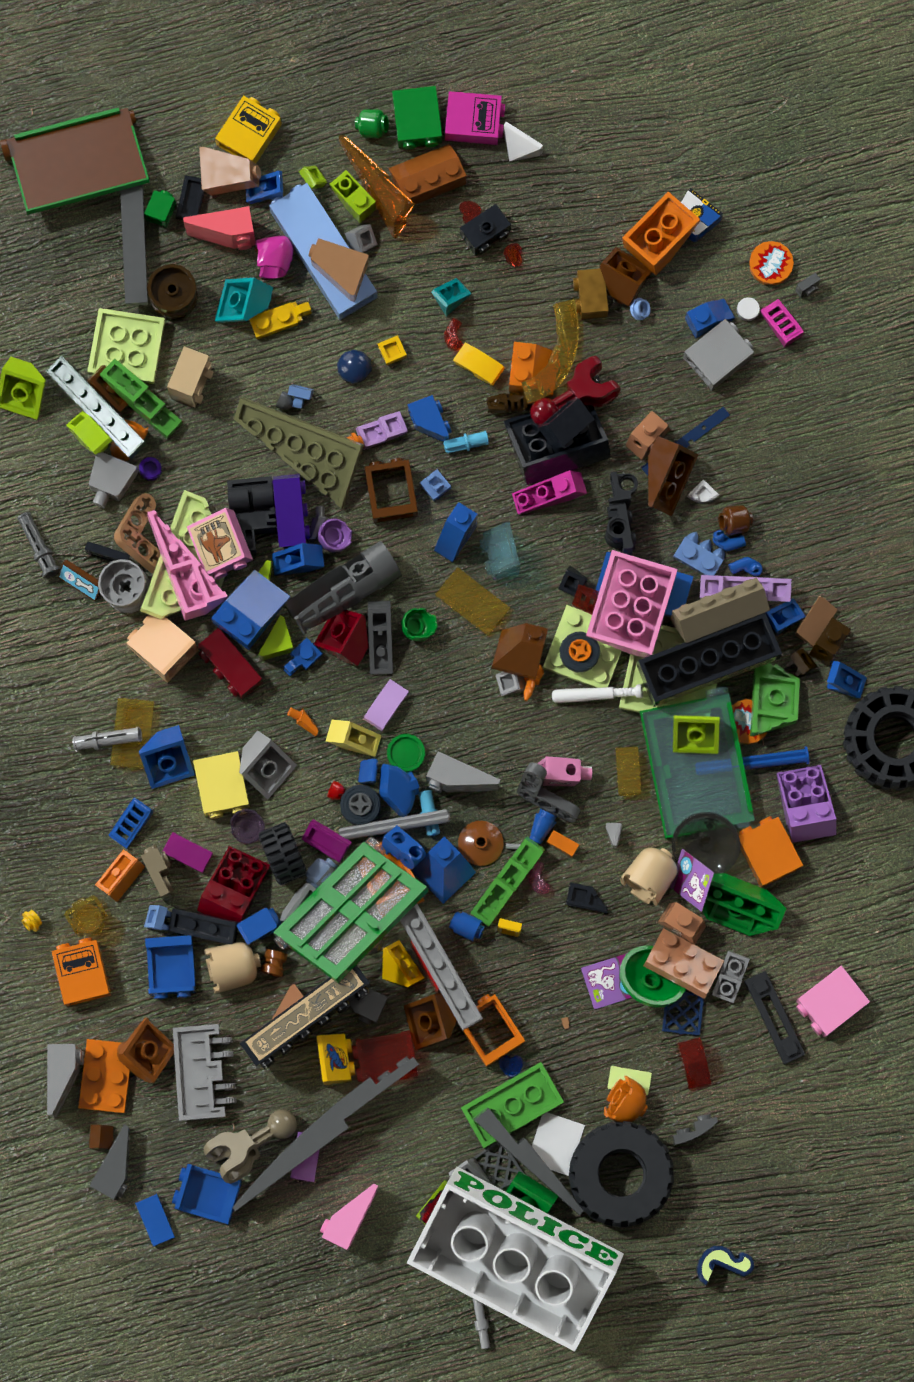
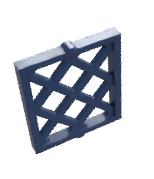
[662,991,704,1036]

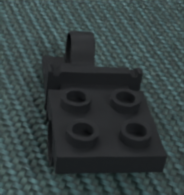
[605,472,638,555]
[227,476,277,556]

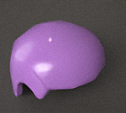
[318,519,352,552]

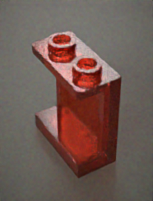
[352,1030,418,1084]

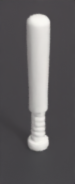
[552,684,643,703]

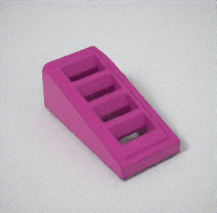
[760,299,804,348]

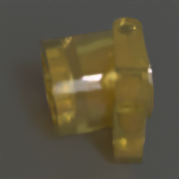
[65,895,108,937]

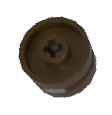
[147,264,198,320]

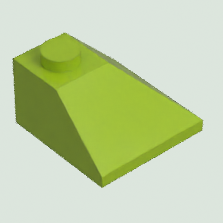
[0,357,46,420]

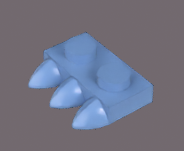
[673,532,725,575]

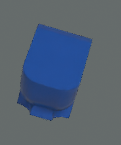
[379,764,420,817]

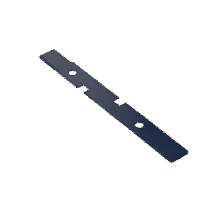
[641,407,730,476]

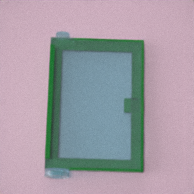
[640,687,755,838]

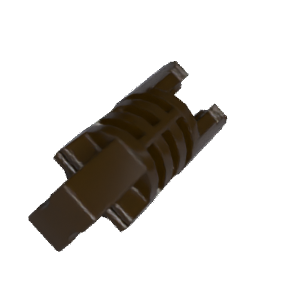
[487,391,544,413]

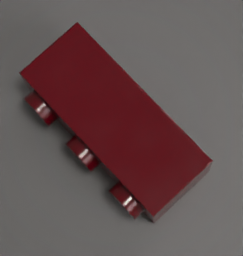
[198,628,263,700]

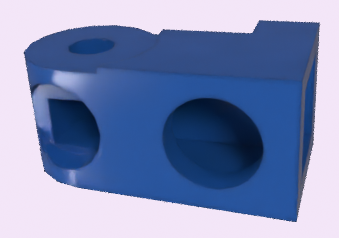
[381,825,426,869]

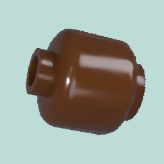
[718,505,753,535]

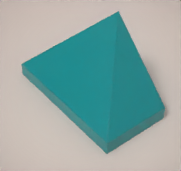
[431,278,472,317]

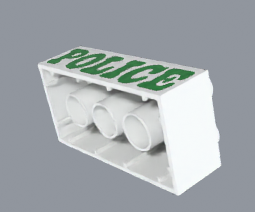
[407,1167,624,1352]

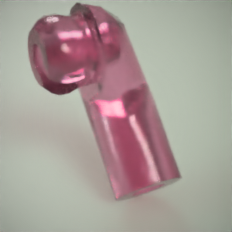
[528,861,550,894]

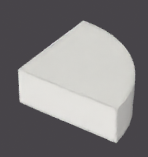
[687,480,719,503]

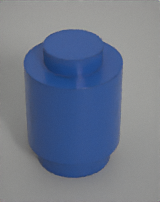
[449,912,485,941]

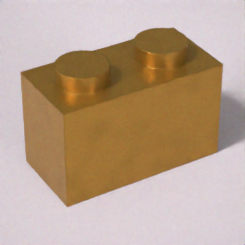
[573,268,608,319]

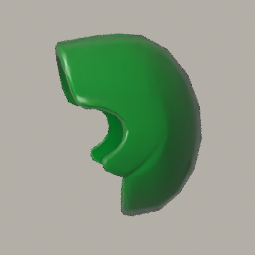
[401,608,438,642]

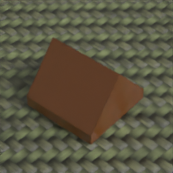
[89,1125,114,1149]

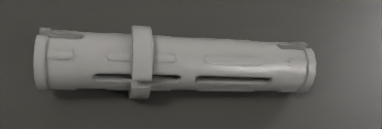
[73,727,142,751]

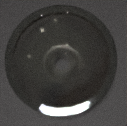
[672,812,740,874]

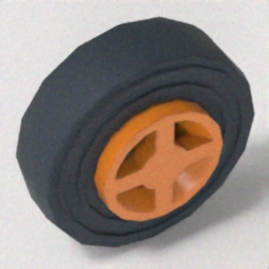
[560,632,600,672]

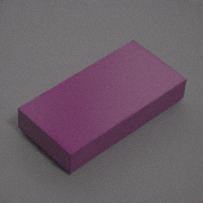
[301,819,352,863]
[162,832,213,874]

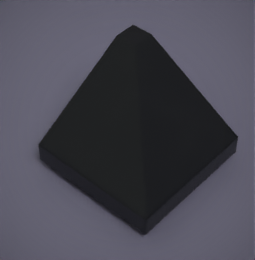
[558,566,588,598]

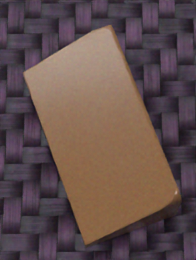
[795,596,838,647]

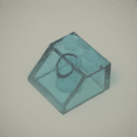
[479,522,520,580]

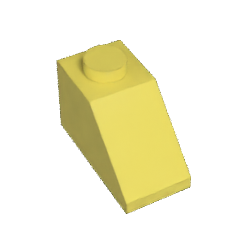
[326,720,381,757]

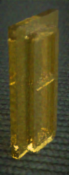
[435,567,510,636]
[110,698,154,769]

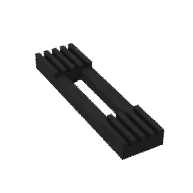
[744,971,805,1064]

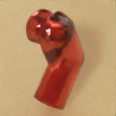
[443,318,463,352]

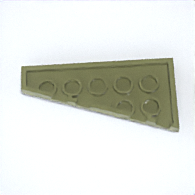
[234,397,364,508]

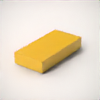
[497,918,522,937]

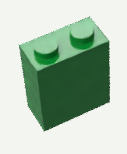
[392,86,442,150]

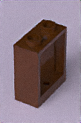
[365,458,418,524]

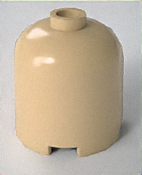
[620,848,677,906]
[204,942,261,994]

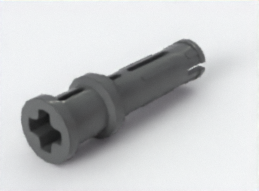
[17,512,61,579]

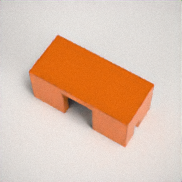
[546,830,579,858]

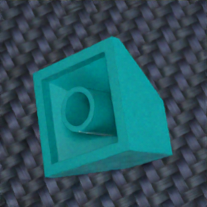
[215,277,273,323]

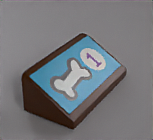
[59,560,100,601]

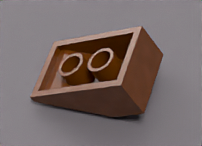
[648,436,699,516]

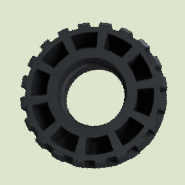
[843,686,914,791]
[569,1121,674,1228]

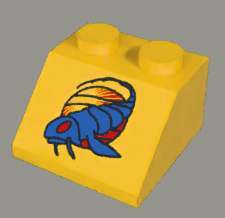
[317,1034,355,1085]

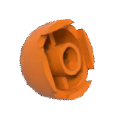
[604,1076,647,1123]

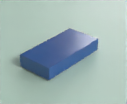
[135,1194,175,1247]

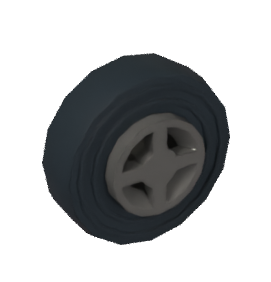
[340,785,381,825]

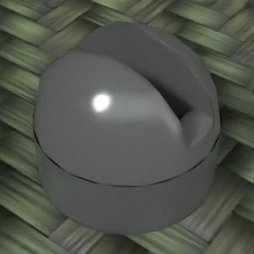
[276,391,294,410]

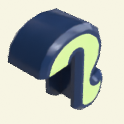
[696,1246,754,1285]

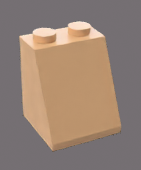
[127,615,199,683]

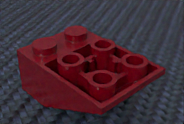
[197,846,270,930]

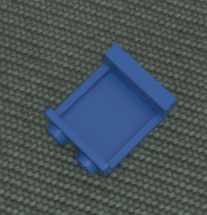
[145,935,196,999]
[172,1164,242,1225]

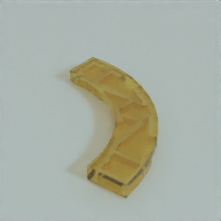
[521,299,579,404]

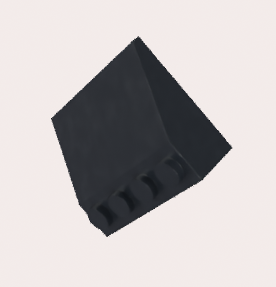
[503,405,611,485]

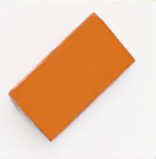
[95,849,145,902]

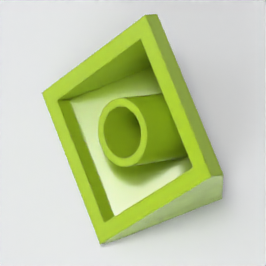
[673,715,720,754]

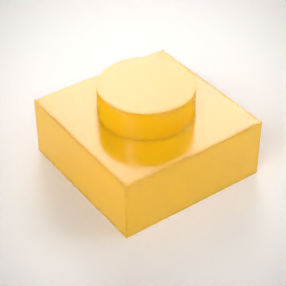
[377,335,407,366]

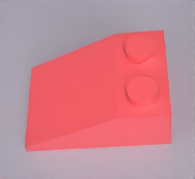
[183,206,256,250]

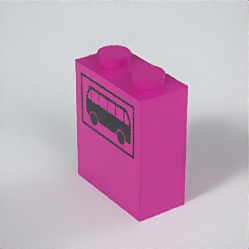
[445,91,505,145]

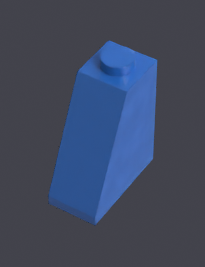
[434,502,477,563]

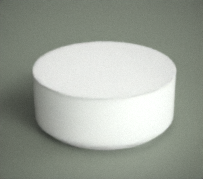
[737,298,760,321]

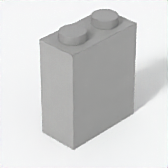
[683,319,754,391]

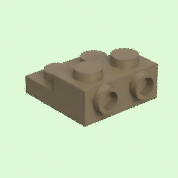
[141,845,174,902]

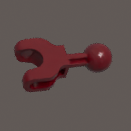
[530,356,621,426]

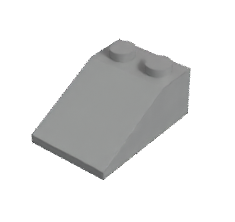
[426,752,500,793]
[47,1044,84,1117]

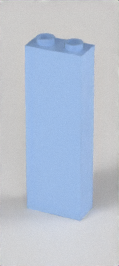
[269,183,377,320]

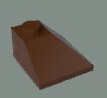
[599,247,652,306]
[491,623,548,680]
[403,993,457,1050]

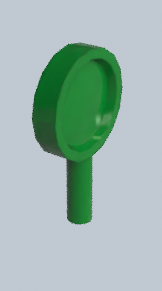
[387,734,425,773]

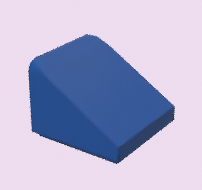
[358,759,378,785]

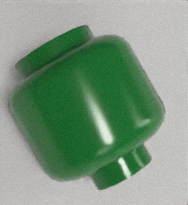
[355,109,389,138]

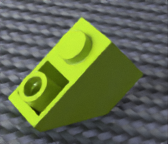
[330,170,376,224]
[66,411,112,455]

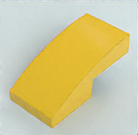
[453,342,505,386]

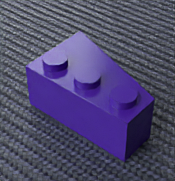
[273,474,310,547]

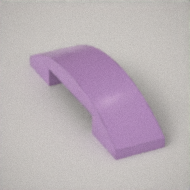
[700,575,792,602]

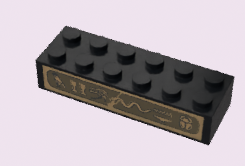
[637,613,782,707]
[240,965,371,1070]

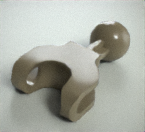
[204,1109,297,1184]

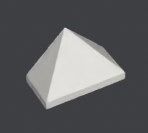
[504,122,543,161]

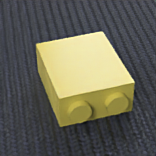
[193,751,250,819]

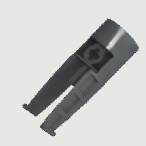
[285,541,402,634]

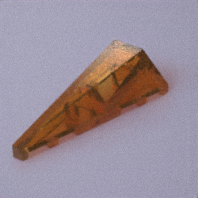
[339,135,415,238]

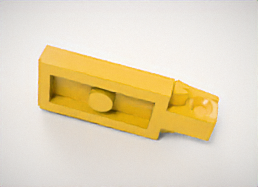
[249,302,312,339]

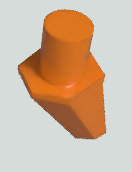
[287,707,318,736]

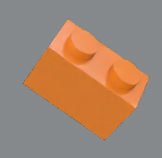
[509,342,558,396]

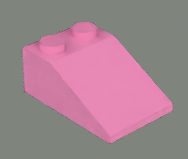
[320,1184,379,1251]

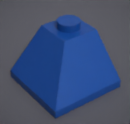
[139,725,195,789]
[412,836,476,904]

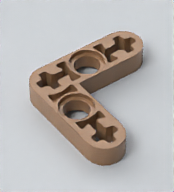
[114,493,161,574]

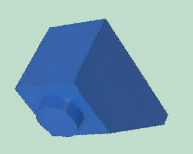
[685,299,735,339]
[272,543,324,576]

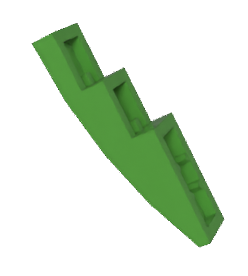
[100,358,182,439]
[471,836,545,927]

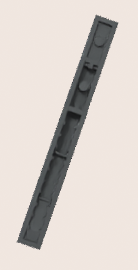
[232,1056,419,1211]

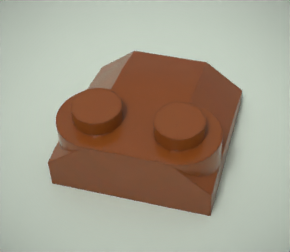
[117,1017,174,1083]

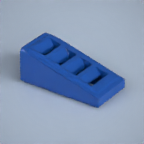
[108,797,154,849]

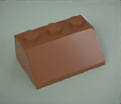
[388,144,466,209]

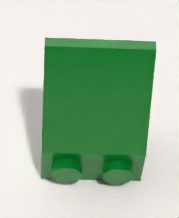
[506,1171,558,1214]

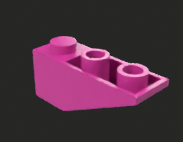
[512,470,587,515]

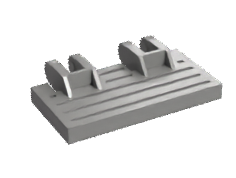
[173,1024,237,1121]

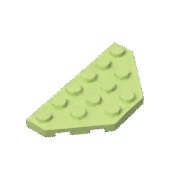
[140,490,225,619]

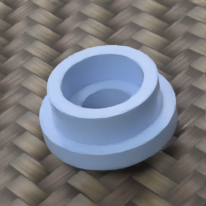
[630,298,650,320]

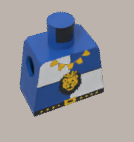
[681,188,723,242]

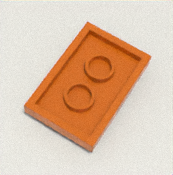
[78,1039,130,1113]

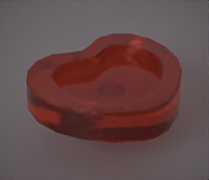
[459,201,481,224]
[504,243,522,267]

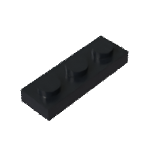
[169,908,239,944]

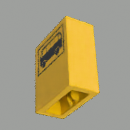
[215,95,282,164]

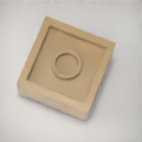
[167,346,214,408]

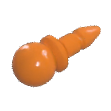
[524,664,544,701]

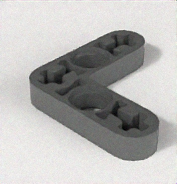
[517,762,581,823]

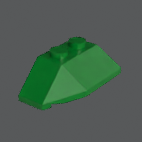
[702,873,787,936]

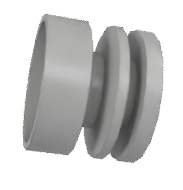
[98,559,150,613]

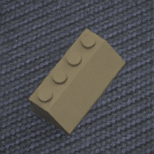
[671,578,770,643]

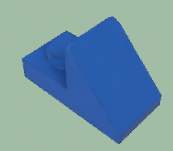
[246,170,283,204]
[765,598,806,636]
[827,661,867,698]
[236,908,282,945]

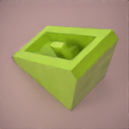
[258,615,294,661]

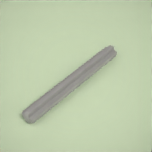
[339,809,450,840]

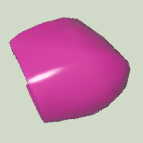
[255,236,294,279]

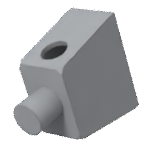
[89,452,139,508]

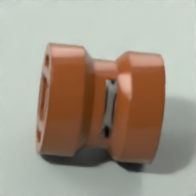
[260,949,288,977]

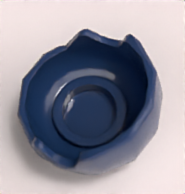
[337,349,372,384]

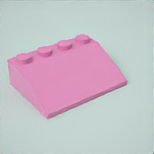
[586,550,677,658]

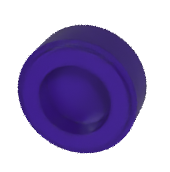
[139,457,162,481]

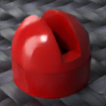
[327,780,345,800]

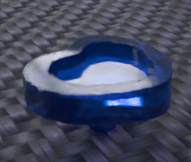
[499,1056,524,1078]

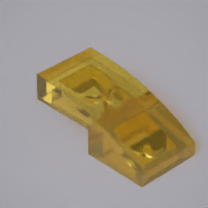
[615,747,641,796]

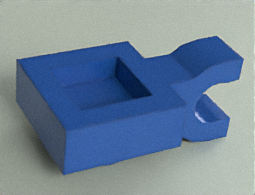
[284,638,322,677]

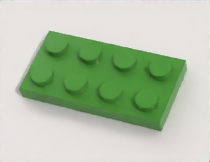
[461,1062,564,1149]

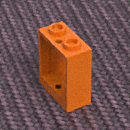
[456,994,525,1067]

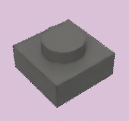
[795,272,821,298]

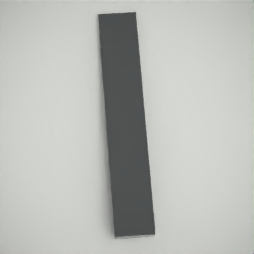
[120,185,148,306]
[473,1107,584,1215]

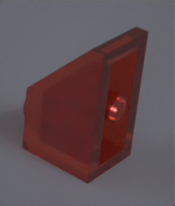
[676,1037,711,1090]

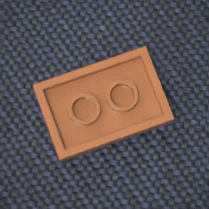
[643,928,724,999]

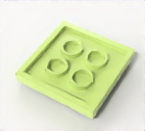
[87,308,165,384]
[543,605,622,688]

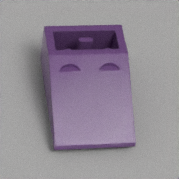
[777,765,836,843]

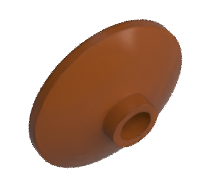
[458,821,504,866]

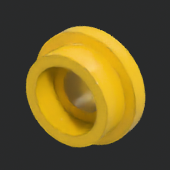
[21,910,42,932]

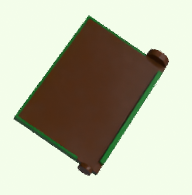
[0,107,150,215]

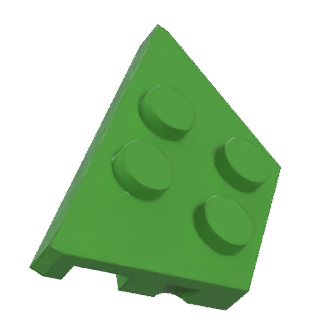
[750,663,800,736]

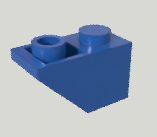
[407,395,451,442]

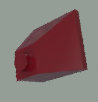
[314,610,369,666]

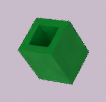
[144,190,176,228]

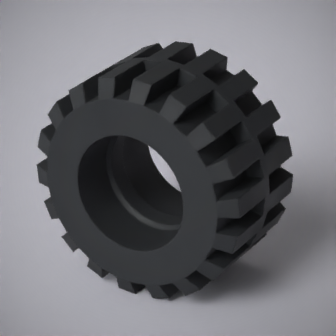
[259,822,307,885]

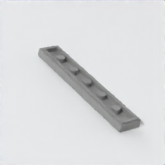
[400,904,483,1031]

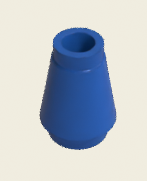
[529,809,557,844]

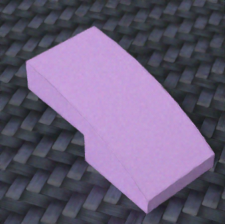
[356,411,408,450]
[363,679,409,731]

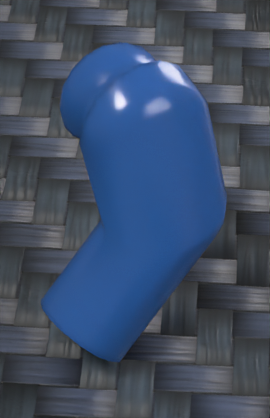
[713,530,746,551]
[728,557,763,576]

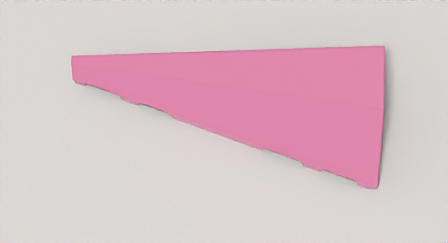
[147,510,228,621]

